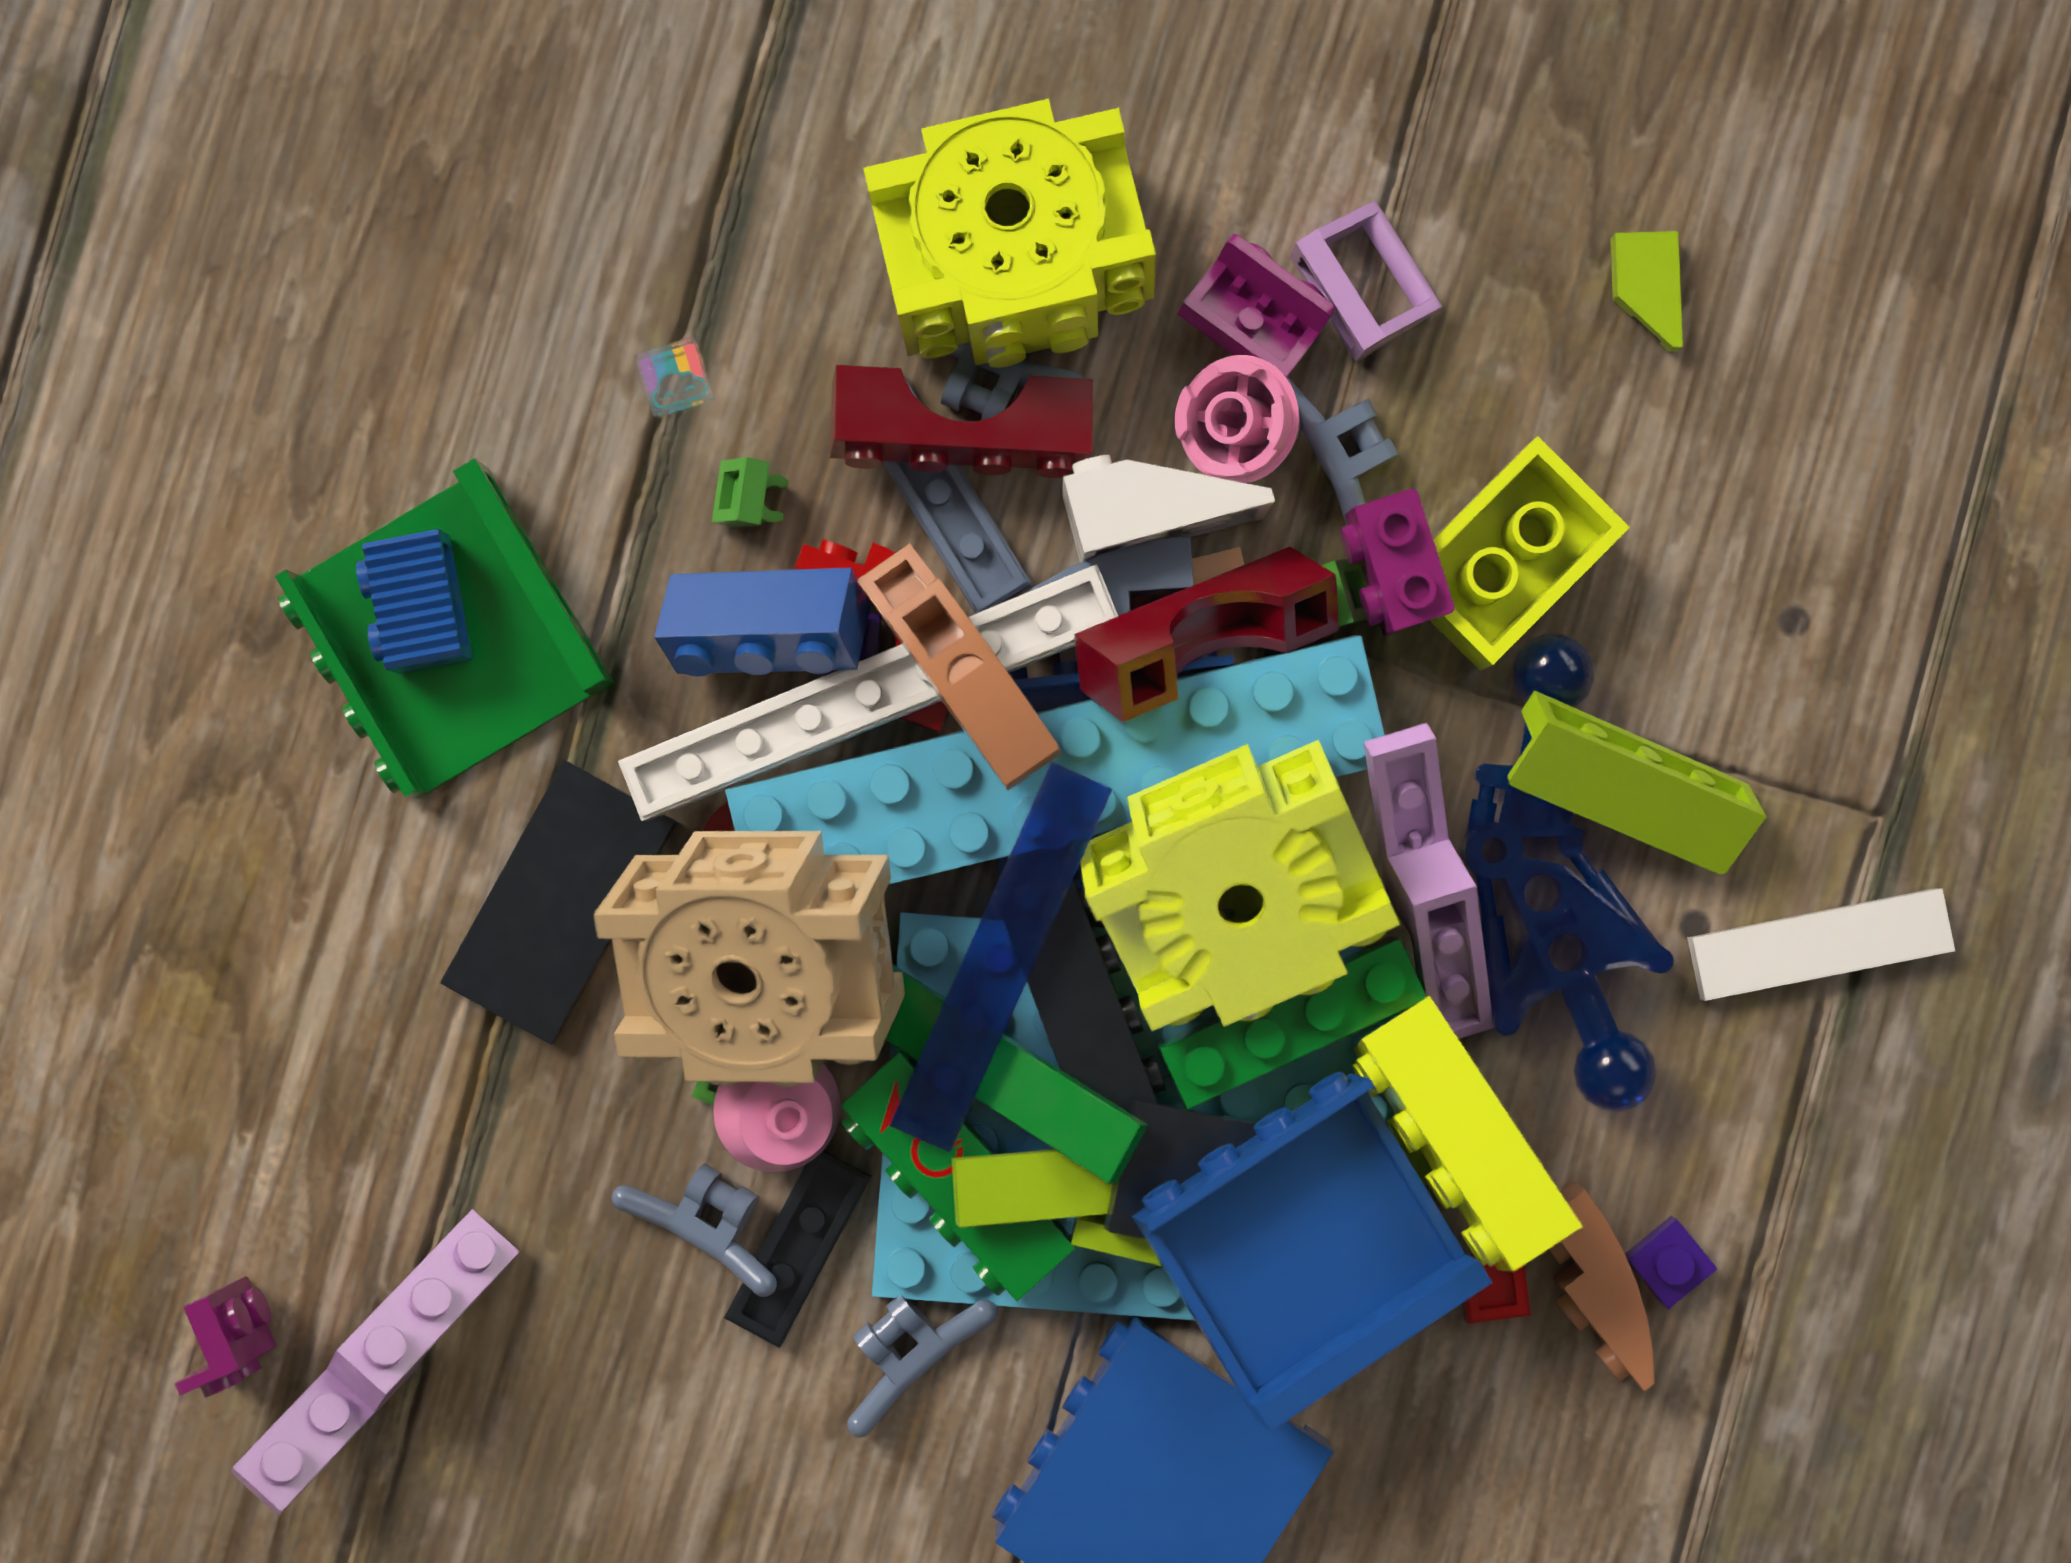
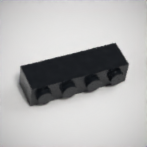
[994,862,1167,1112]

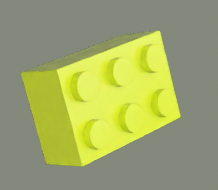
[1429,436,1630,671]

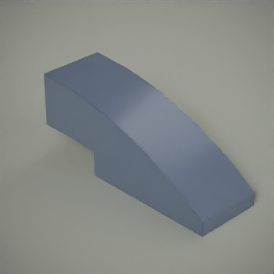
[1026,535,1193,616]

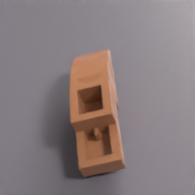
[857,544,1062,791]
[1547,1181,1655,1392]

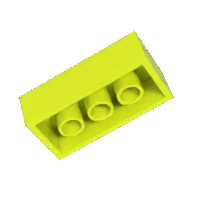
[1352,996,1583,1271]

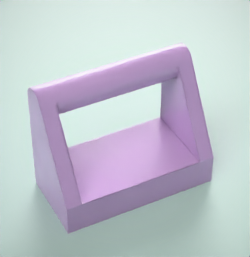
[1290,201,1443,362]

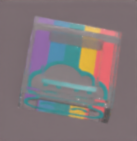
[634,336,715,419]

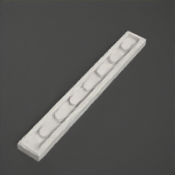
[618,564,1118,821]

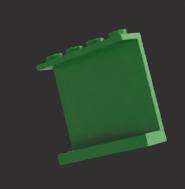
[275,458,615,799]

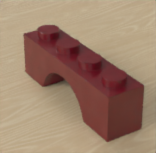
[830,365,1093,478]
[1074,546,1339,722]

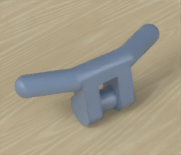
[941,342,1084,420]
[1287,378,1399,526]
[611,1163,777,1297]
[847,1295,998,1438]

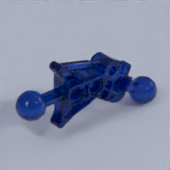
[1460,633,1674,1113]

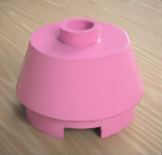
[1175,355,1300,483]
[713,1064,840,1172]

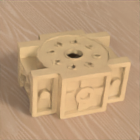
[594,831,905,1087]

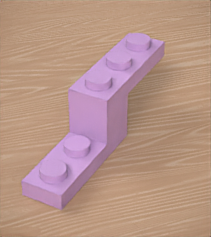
[1364,723,1494,1039]
[230,1209,520,1516]

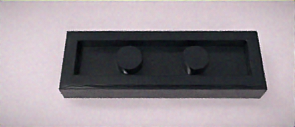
[724,1150,872,1348]

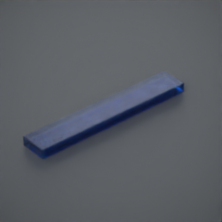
[889,761,1113,1152]

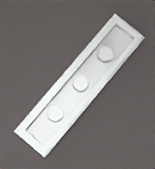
[1687,888,1955,1001]

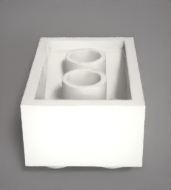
[1062,455,1275,563]

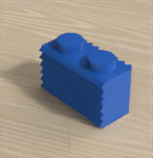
[356,529,473,674]

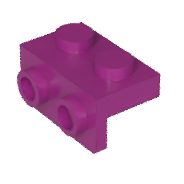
[1177,234,1336,378]
[1340,489,1455,636]
[174,1276,277,1398]

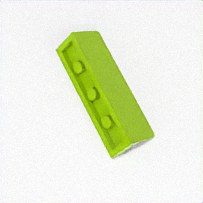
[1507,690,1767,875]

